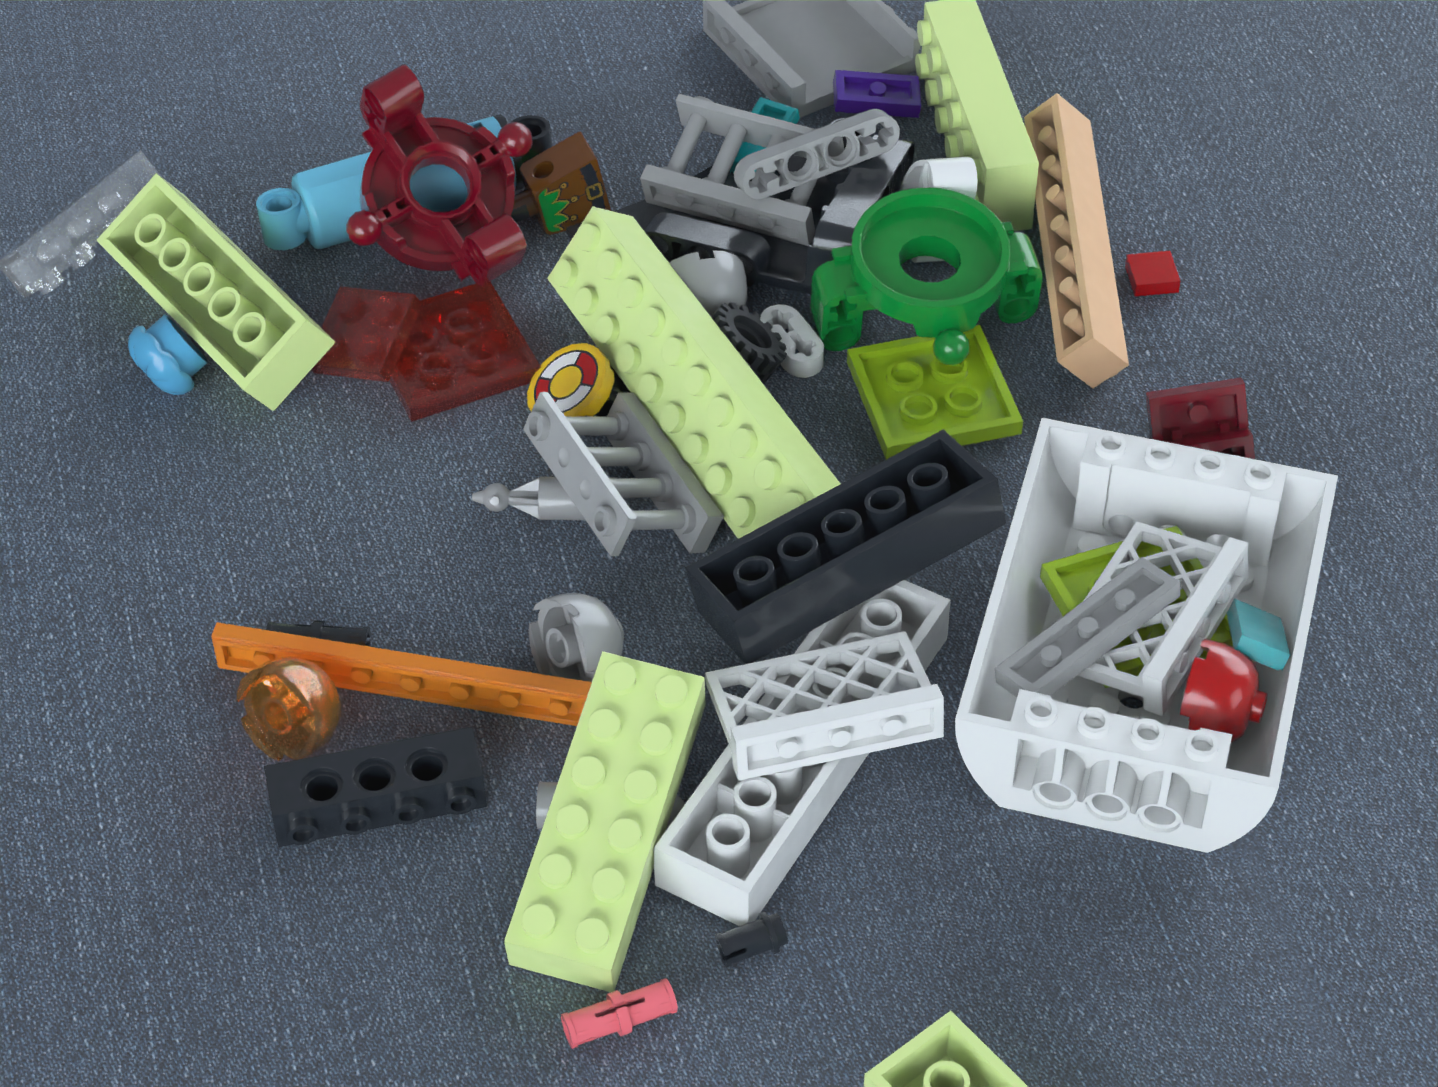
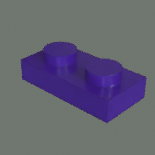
[833,70,922,118]

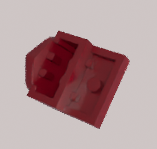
[1145,377,1255,459]

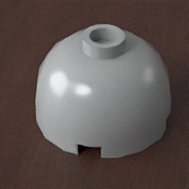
[669,251,747,317]
[528,593,624,682]

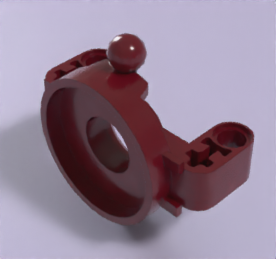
[346,64,532,287]

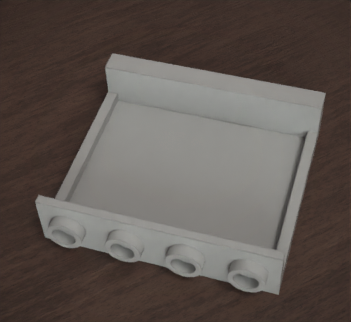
[703,0,921,118]

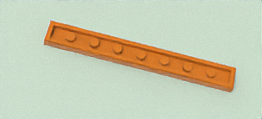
[211,622,592,726]

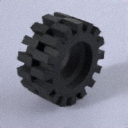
[711,302,787,384]

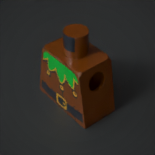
[511,131,611,235]

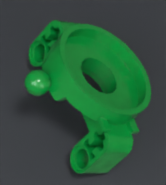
[810,188,1043,366]

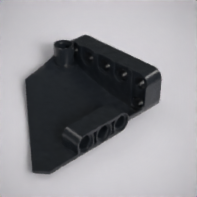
[566,118,915,295]

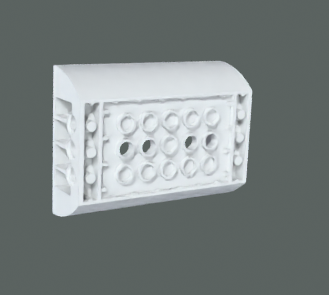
[955,418,1338,853]

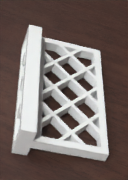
[1077,521,1248,716]
[705,631,944,781]

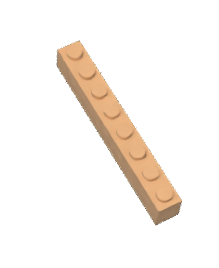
[1024,93,1129,389]

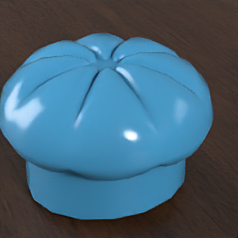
[128,314,208,395]

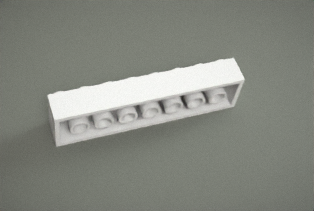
[654,580,951,926]

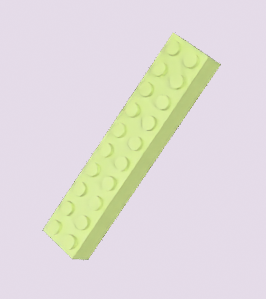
[547,206,841,539]

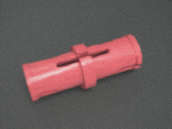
[561,978,678,1049]

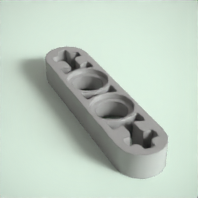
[734,109,900,199]

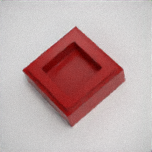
[1125,251,1181,297]

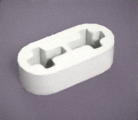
[760,304,824,378]

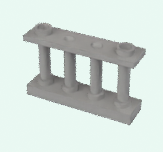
[640,94,844,246]
[523,392,724,556]

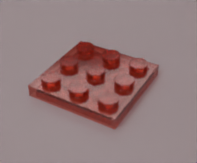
[361,281,541,422]

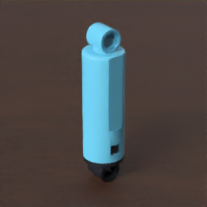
[256,114,553,250]

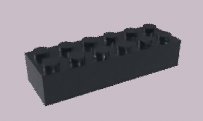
[685,429,1006,664]

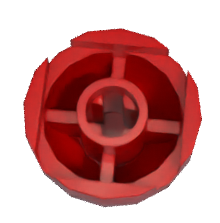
[1180,639,1268,743]

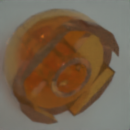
[237,656,341,761]

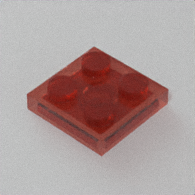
[311,286,423,382]

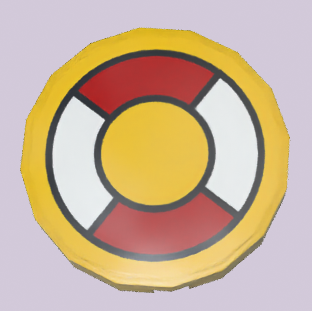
[527,343,614,417]

